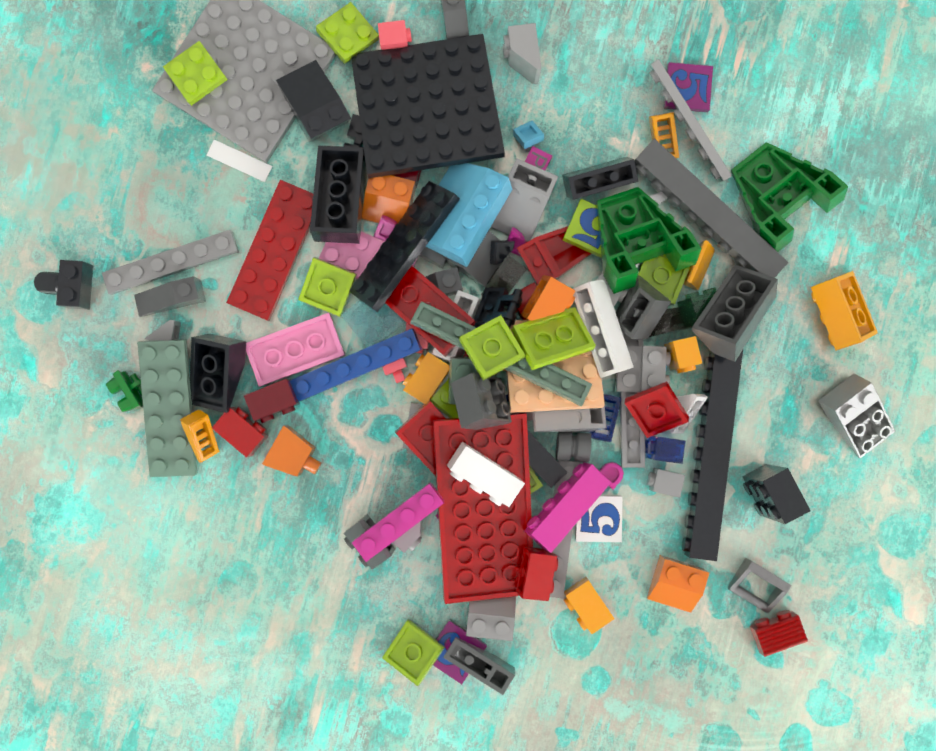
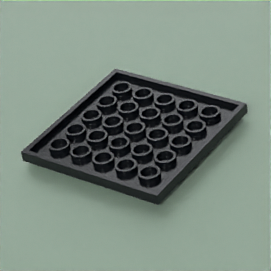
[351,34,505,179]

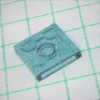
[341,300,405,347]

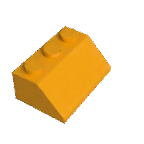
[811,271,878,350]

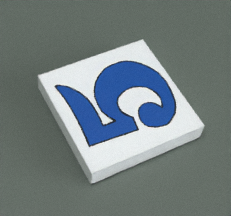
[575,496,622,542]

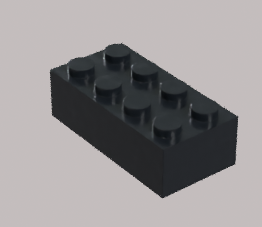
[310,146,366,244]

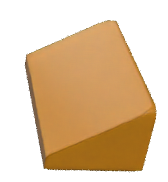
[683,240,715,290]

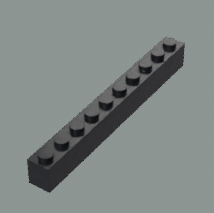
[682,350,743,561]

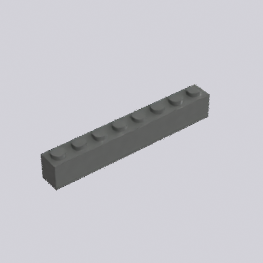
[634,139,789,278]

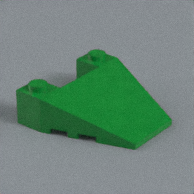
[731,142,848,252]
[597,187,702,294]

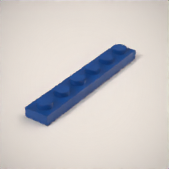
[290,328,423,402]

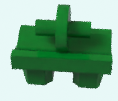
[106,370,143,412]

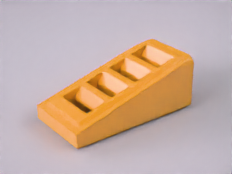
[649,112,679,158]
[180,410,220,463]

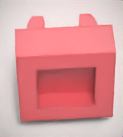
[382,358,408,384]

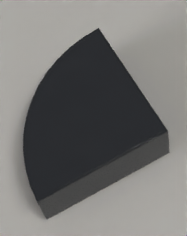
[490,240,515,265]

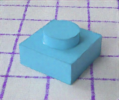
[513,121,544,149]

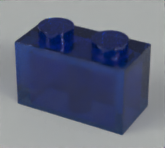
[645,436,686,464]

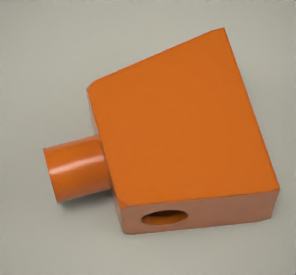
[262,425,322,476]

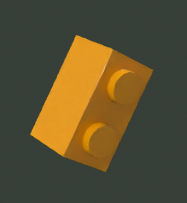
[664,336,702,374]
[403,352,450,404]
[564,577,614,634]

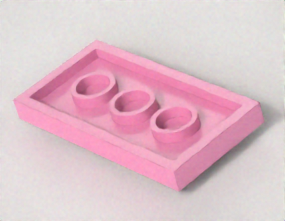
[319,231,418,279]
[246,313,346,387]

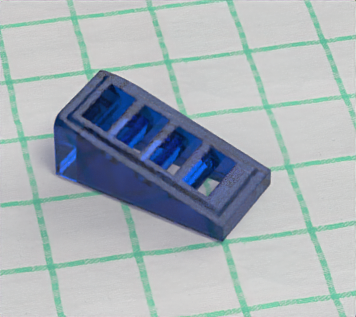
[589,394,621,442]

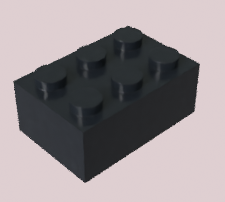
[742,464,811,524]

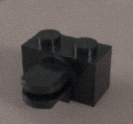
[34,260,93,310]

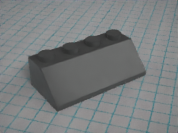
[692,265,778,362]

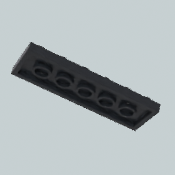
[349,181,460,312]

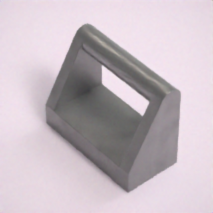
[728,558,792,613]

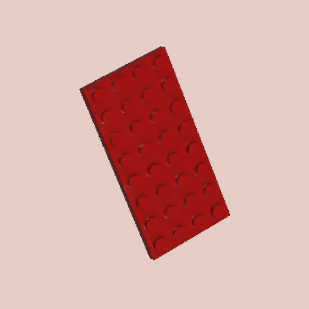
[433,412,533,604]

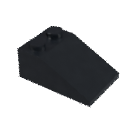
[276,60,351,143]
[190,334,246,413]

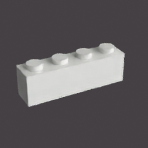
[573,279,634,378]

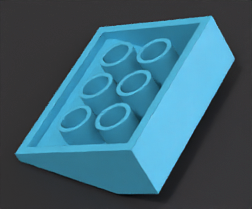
[425,163,513,267]

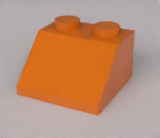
[362,175,416,224]
[521,275,575,321]
[647,555,709,613]

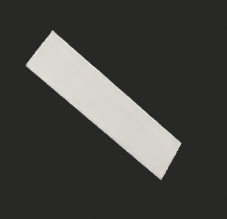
[207,140,272,182]

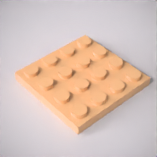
[506,320,605,413]

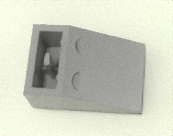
[491,158,558,242]
[818,374,896,458]
[533,383,607,432]

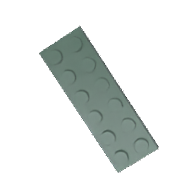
[137,339,197,477]

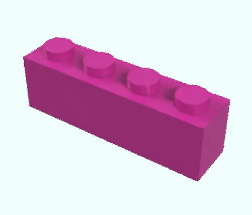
[524,462,611,553]
[352,482,445,562]

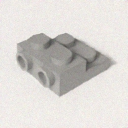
[616,346,671,392]

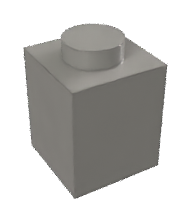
[647,468,685,498]

